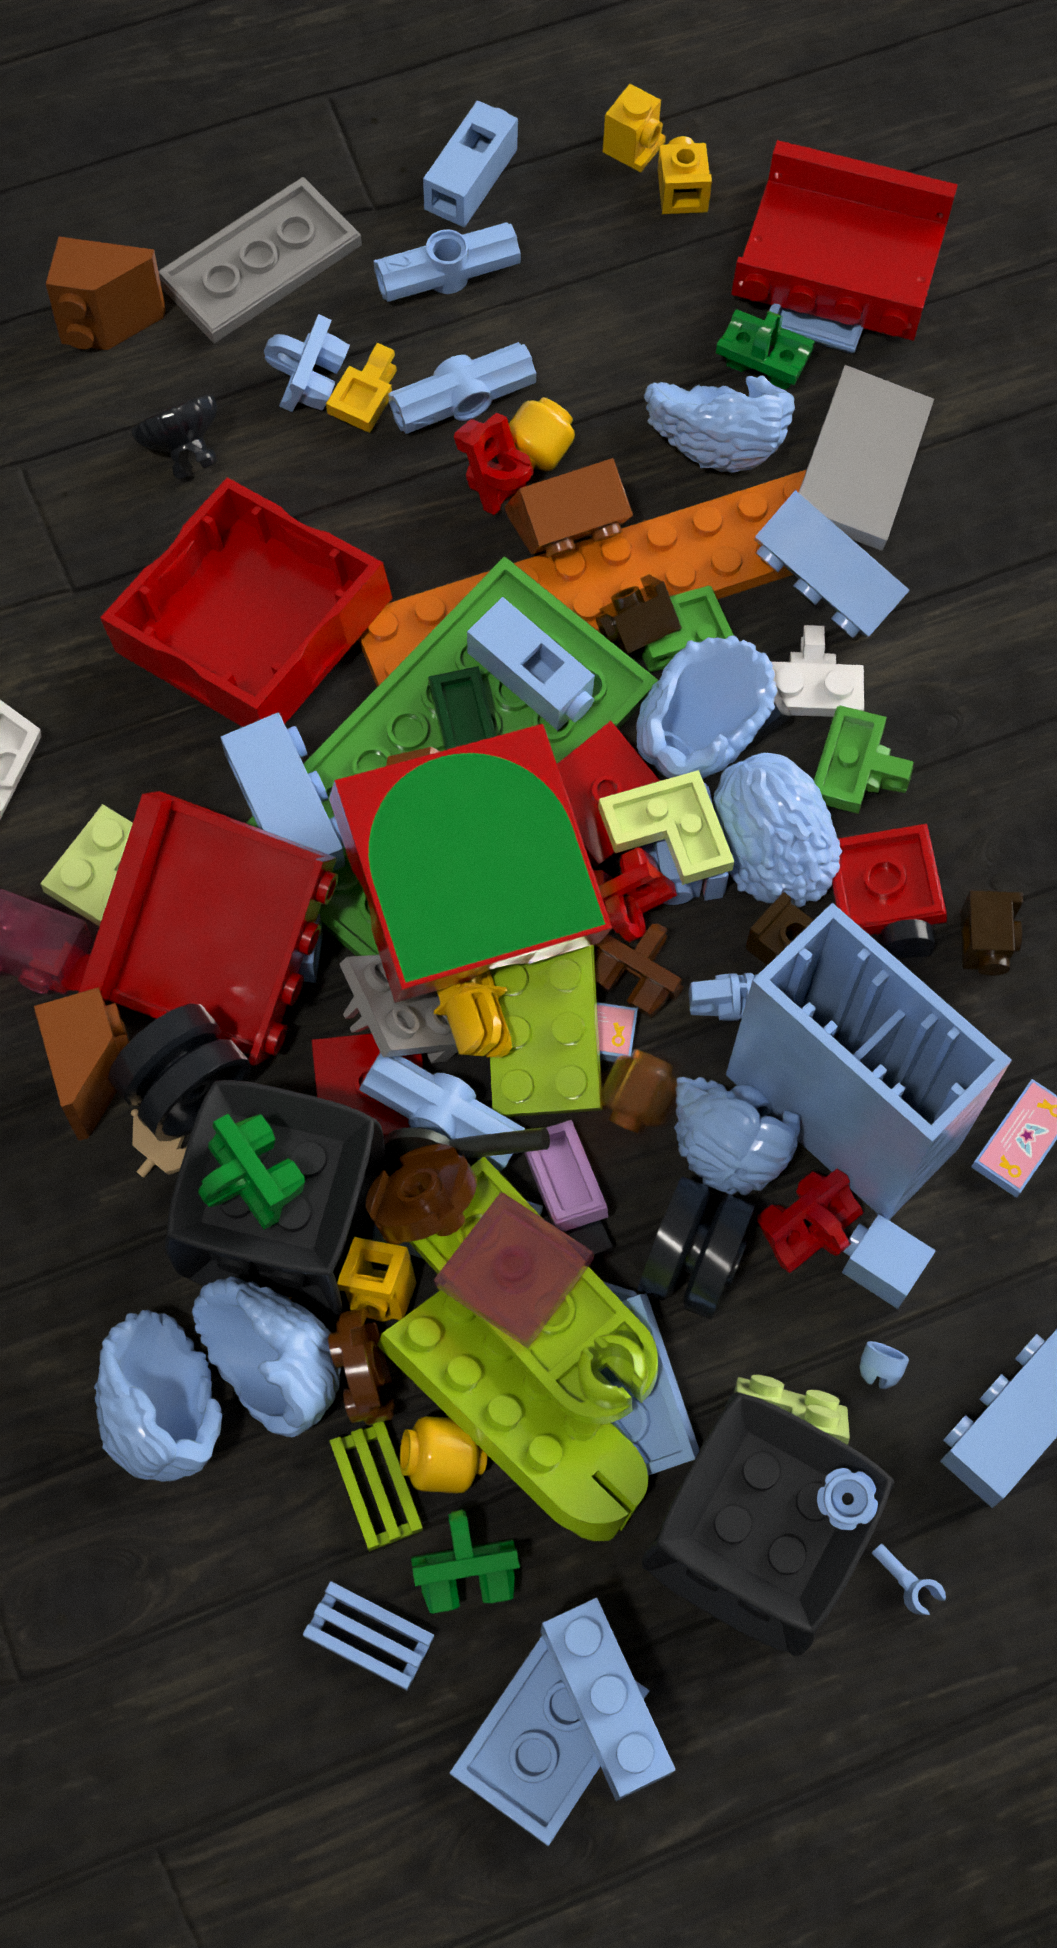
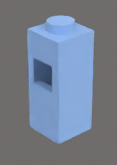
[423,100,518,228]
[467,597,595,731]

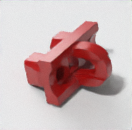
[453,413,534,515]
[593,847,677,943]
[757,1169,864,1273]

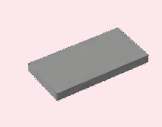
[158,177,362,344]
[798,365,934,551]

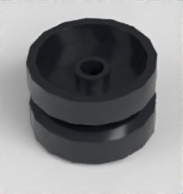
[108,1003,252,1141]
[638,1176,756,1320]

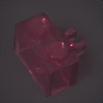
[0,889,93,996]

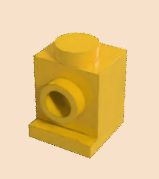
[603,84,666,172]
[657,136,712,214]
[337,1237,417,1322]

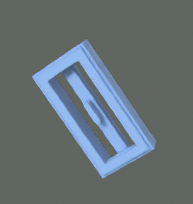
[303,1581,434,1691]

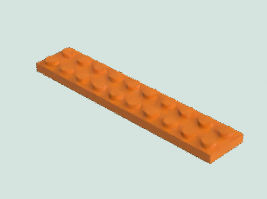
[358,470,806,687]

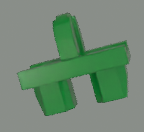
[716,309,815,389]
[198,1114,305,1230]
[411,1510,520,1613]

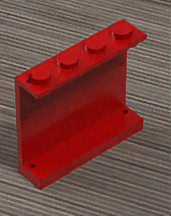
[731,140,958,341]

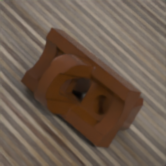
[593,923,684,1019]

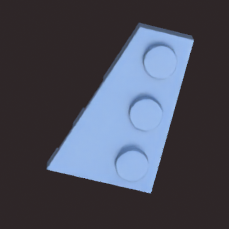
[600,1294,700,1475]

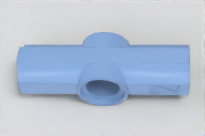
[374,222,521,302]
[388,342,536,434]
[359,1052,525,1172]

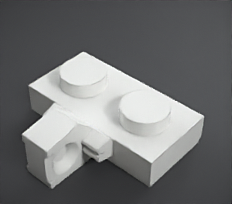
[772,625,864,717]

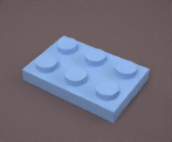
[450,1636,649,1846]

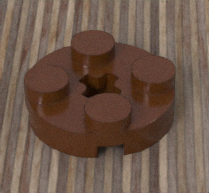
[366,1144,477,1245]
[328,1307,394,1425]

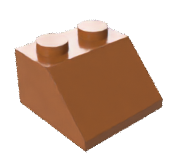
[46,237,166,350]
[504,458,633,558]
[34,987,129,1141]

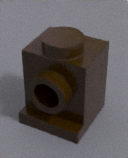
[596,574,682,654]
[960,891,1023,976]
[745,892,814,965]

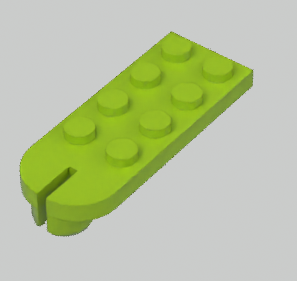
[490,945,603,1117]
[409,1157,658,1424]
[377,1285,648,1541]

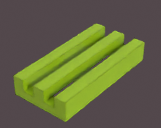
[329,1421,423,1552]

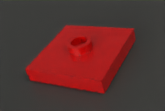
[557,721,660,867]
[832,824,947,935]
[312,1033,423,1139]

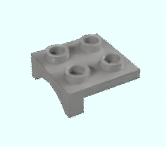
[339,955,458,1063]

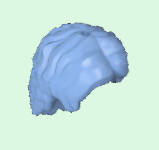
[644,375,795,473]
[636,635,777,779]
[713,753,842,908]
[674,1077,800,1195]
[192,1276,341,1437]
[94,1310,222,1482]

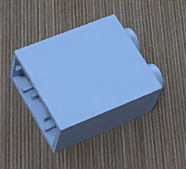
[726,903,1012,1220]

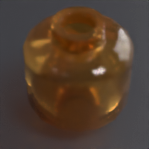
[601,1049,677,1134]

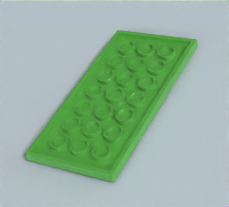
[246,556,659,956]

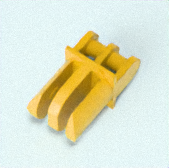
[433,970,512,1058]

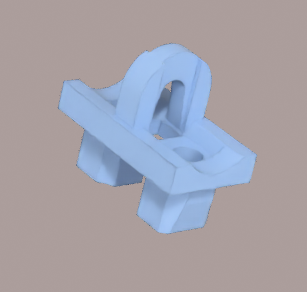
[264,314,350,412]

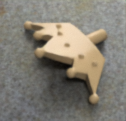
[131,1109,187,1178]

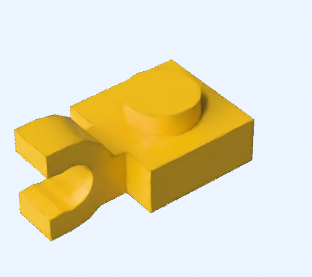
[326,343,397,433]

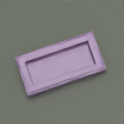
[524,1120,608,1234]

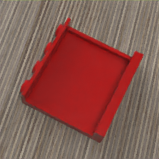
[78,791,338,1066]

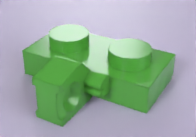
[642,586,734,673]
[814,705,914,814]

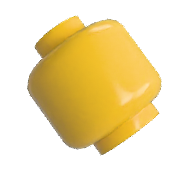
[509,397,575,471]
[400,1416,487,1493]

